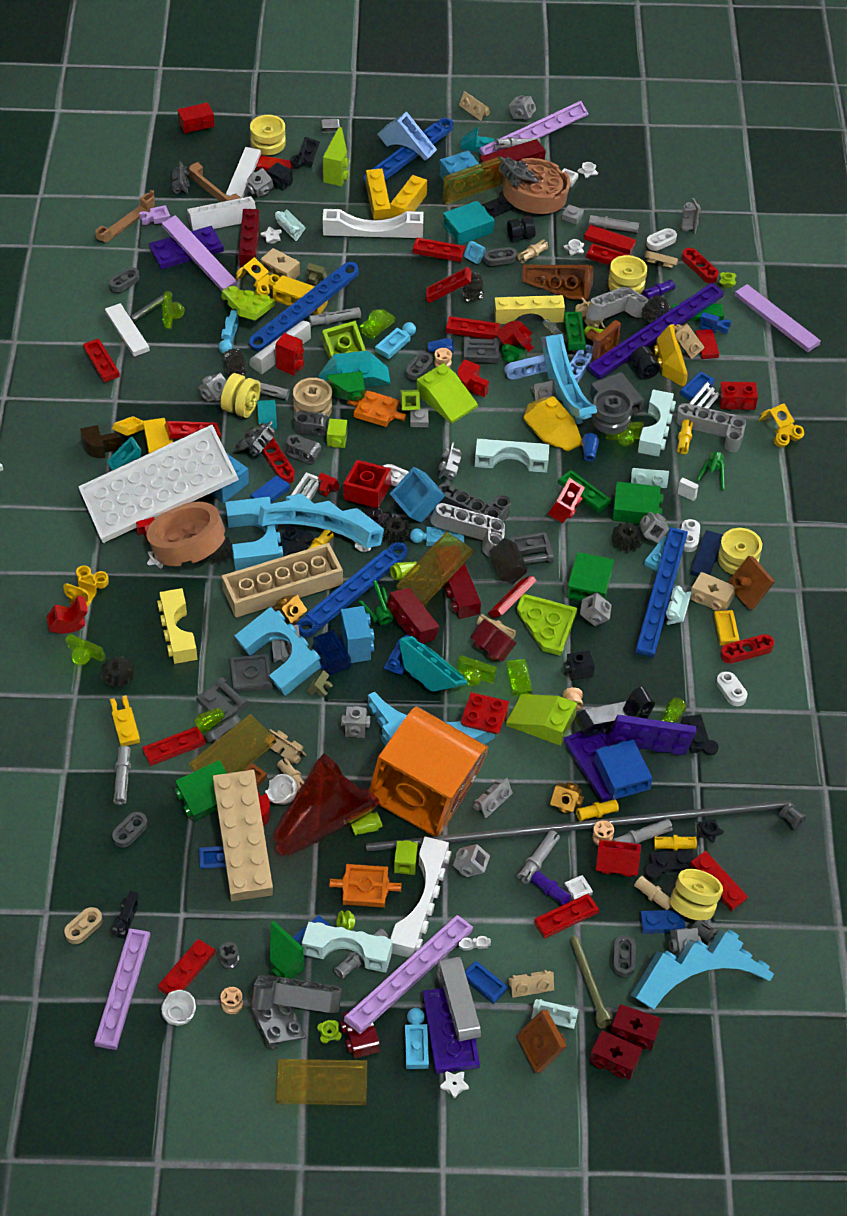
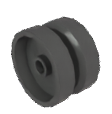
[592,388,633,434]

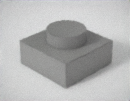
[562,205,584,224]
[410,409,428,427]

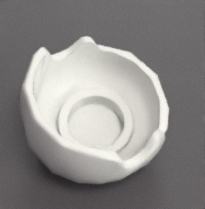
[265,774,298,805]
[161,990,196,1026]

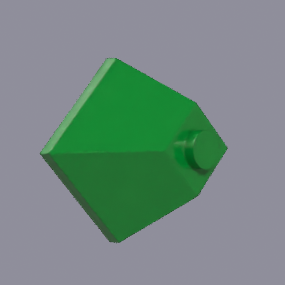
[326,371,365,401]
[270,921,304,979]

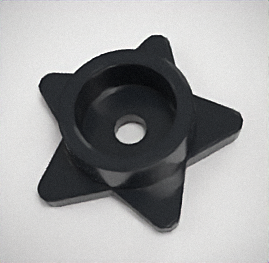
[698,819,724,843]

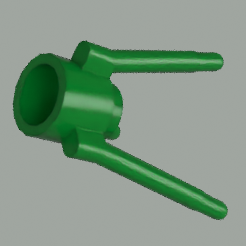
[696,452,725,491]
[359,580,393,625]

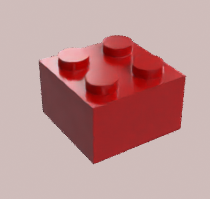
[343,460,391,508]

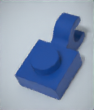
[699,312,731,334]

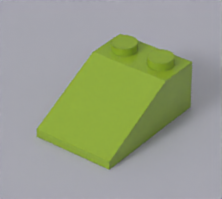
[323,127,349,187]
[321,321,366,360]
[417,363,478,424]
[506,694,577,746]

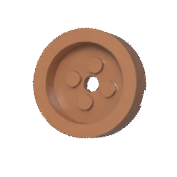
[503,158,570,214]
[147,502,226,566]

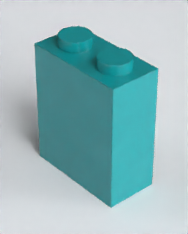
[443,201,495,245]

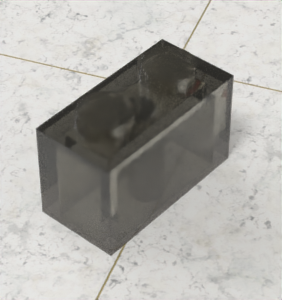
[489,538,528,585]

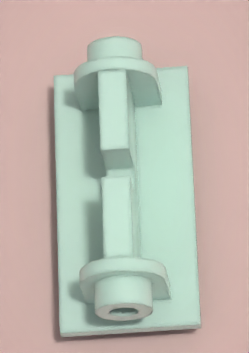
[275,209,306,241]
[631,468,669,488]
[666,586,692,625]
[531,999,579,1029]

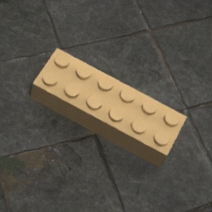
[222,543,343,618]
[213,770,273,902]

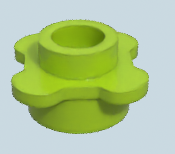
[719,272,736,288]
[336,910,355,931]
[317,1020,342,1043]

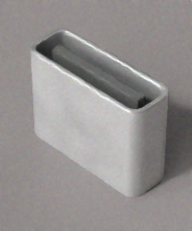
[321,119,340,133]

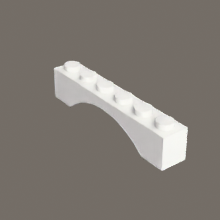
[323,209,423,238]
[391,837,451,958]

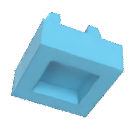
[464,241,486,264]

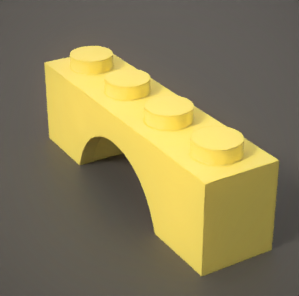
[494,295,565,324]
[157,588,197,664]

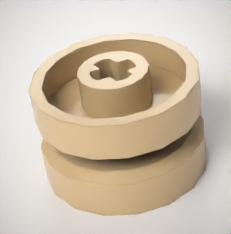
[293,378,332,422]

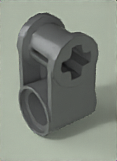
[294,411,329,437]
[286,434,322,465]

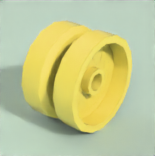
[250,115,286,155]
[608,255,647,294]
[221,373,261,418]
[718,528,762,575]
[670,869,723,920]

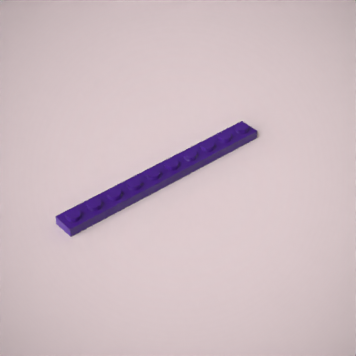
[588,283,724,380]

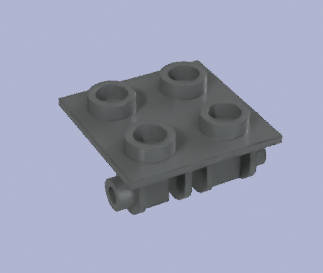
[499,157,539,187]
[232,421,275,456]
[251,1004,306,1051]

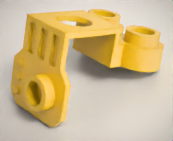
[235,257,280,295]
[758,403,804,448]
[63,565,109,606]

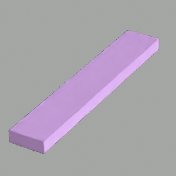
[162,215,237,291]
[735,284,821,352]
[94,928,150,1050]

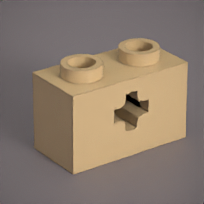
[260,248,300,279]
[690,572,736,611]

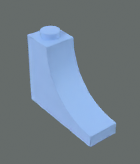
[377,112,437,161]

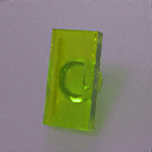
[162,291,185,328]
[359,309,395,339]
[606,422,644,446]
[65,634,106,665]
[457,655,497,686]
[506,659,532,696]

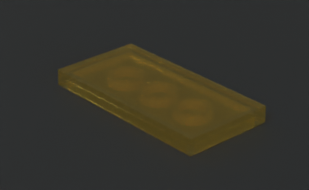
[443,156,503,205]
[396,531,474,606]
[188,714,277,773]
[276,1059,367,1105]

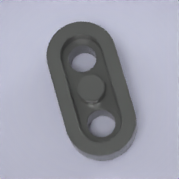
[484,247,517,266]
[109,267,140,292]
[406,352,433,380]
[204,714,241,743]
[112,812,148,848]
[613,935,636,977]

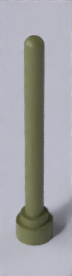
[570,936,614,1028]

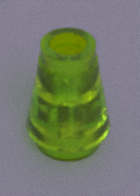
[662,697,686,723]
[194,707,225,732]

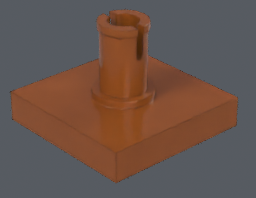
[586,320,621,363]
[728,556,776,610]
[517,1010,567,1073]

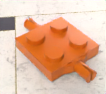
[347,390,406,427]
[330,864,402,907]

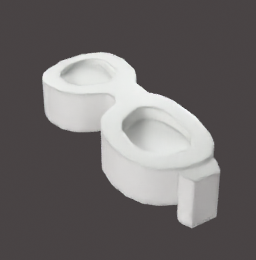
[459,936,491,951]

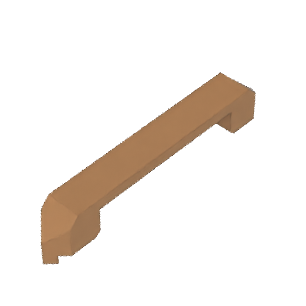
[189,162,241,202]
[95,190,155,243]

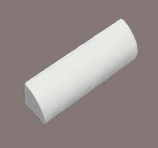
[187,196,256,231]
[249,321,311,374]

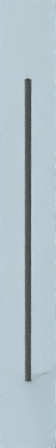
[366,800,791,852]

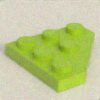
[221,286,275,320]
[517,594,578,656]

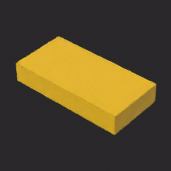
[112,416,144,436]
[713,610,740,646]

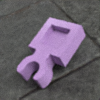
[139,205,170,225]

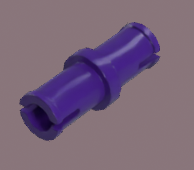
[642,279,675,300]
[531,871,571,905]

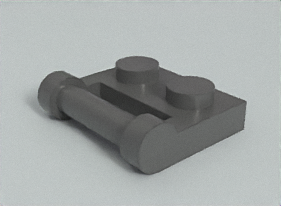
[464,337,499,363]
[509,532,554,568]
[196,677,249,724]

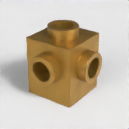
[273,595,307,625]
[550,782,584,813]

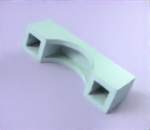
[638,390,676,457]
[475,439,549,473]
[302,922,392,973]

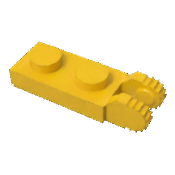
[110,695,141,746]

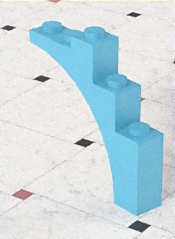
[541,334,597,424]
[258,494,384,548]
[367,692,495,746]
[630,929,774,1009]

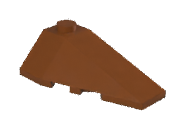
[522,265,593,300]

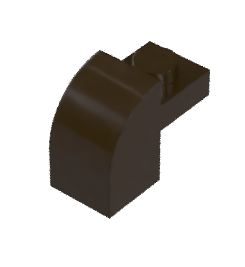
[80,425,121,458]

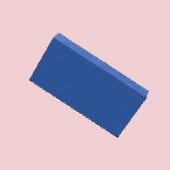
[680,371,715,401]
[251,475,290,503]
[465,961,508,1004]

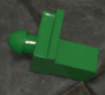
[502,343,528,363]

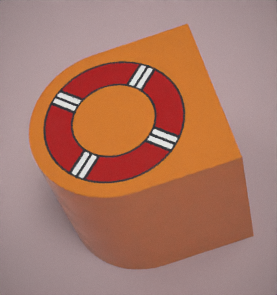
[367,706,489,836]

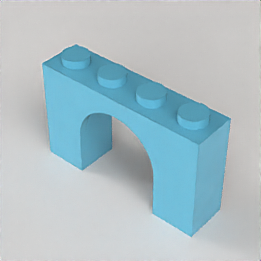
[225,497,283,571]
[234,607,321,696]

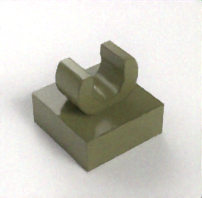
[306,263,327,285]
[305,670,333,697]

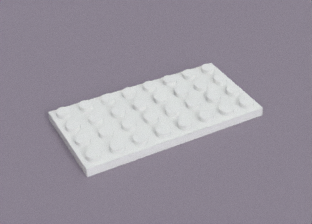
[78,425,239,543]

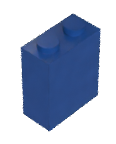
[594,740,653,800]

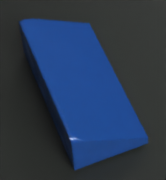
[199,846,226,869]

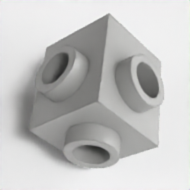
[508,95,536,120]
[247,168,274,198]
[198,372,226,402]
[639,512,670,543]
[580,593,612,626]
[341,706,370,738]
[453,844,490,877]
[669,928,702,956]

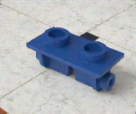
[384,635,410,675]

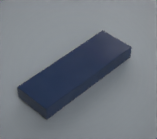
[690,530,723,577]

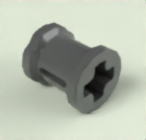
[779,802,807,830]
[692,920,719,945]
[219,942,240,969]

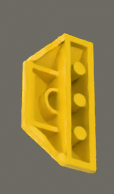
[653,324,688,387]
[523,396,582,451]

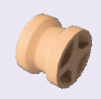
[434,348,452,368]
[563,688,583,711]
[592,820,614,846]
[221,987,243,1014]

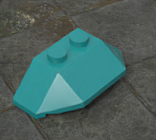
[318,351,391,387]
[399,636,467,692]

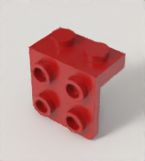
[461,692,509,734]

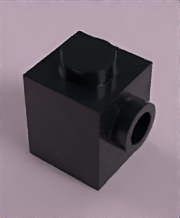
[267,162,293,191]
[564,650,595,681]

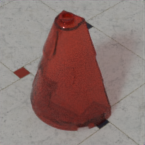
[273,753,380,856]

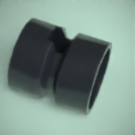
[507,216,536,242]
[630,346,661,379]

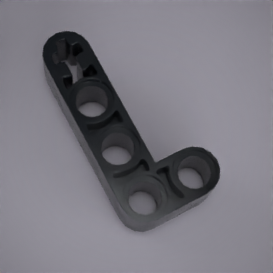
[575,686,655,736]

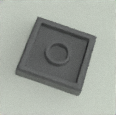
[230,654,273,693]

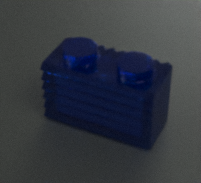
[311,629,351,675]

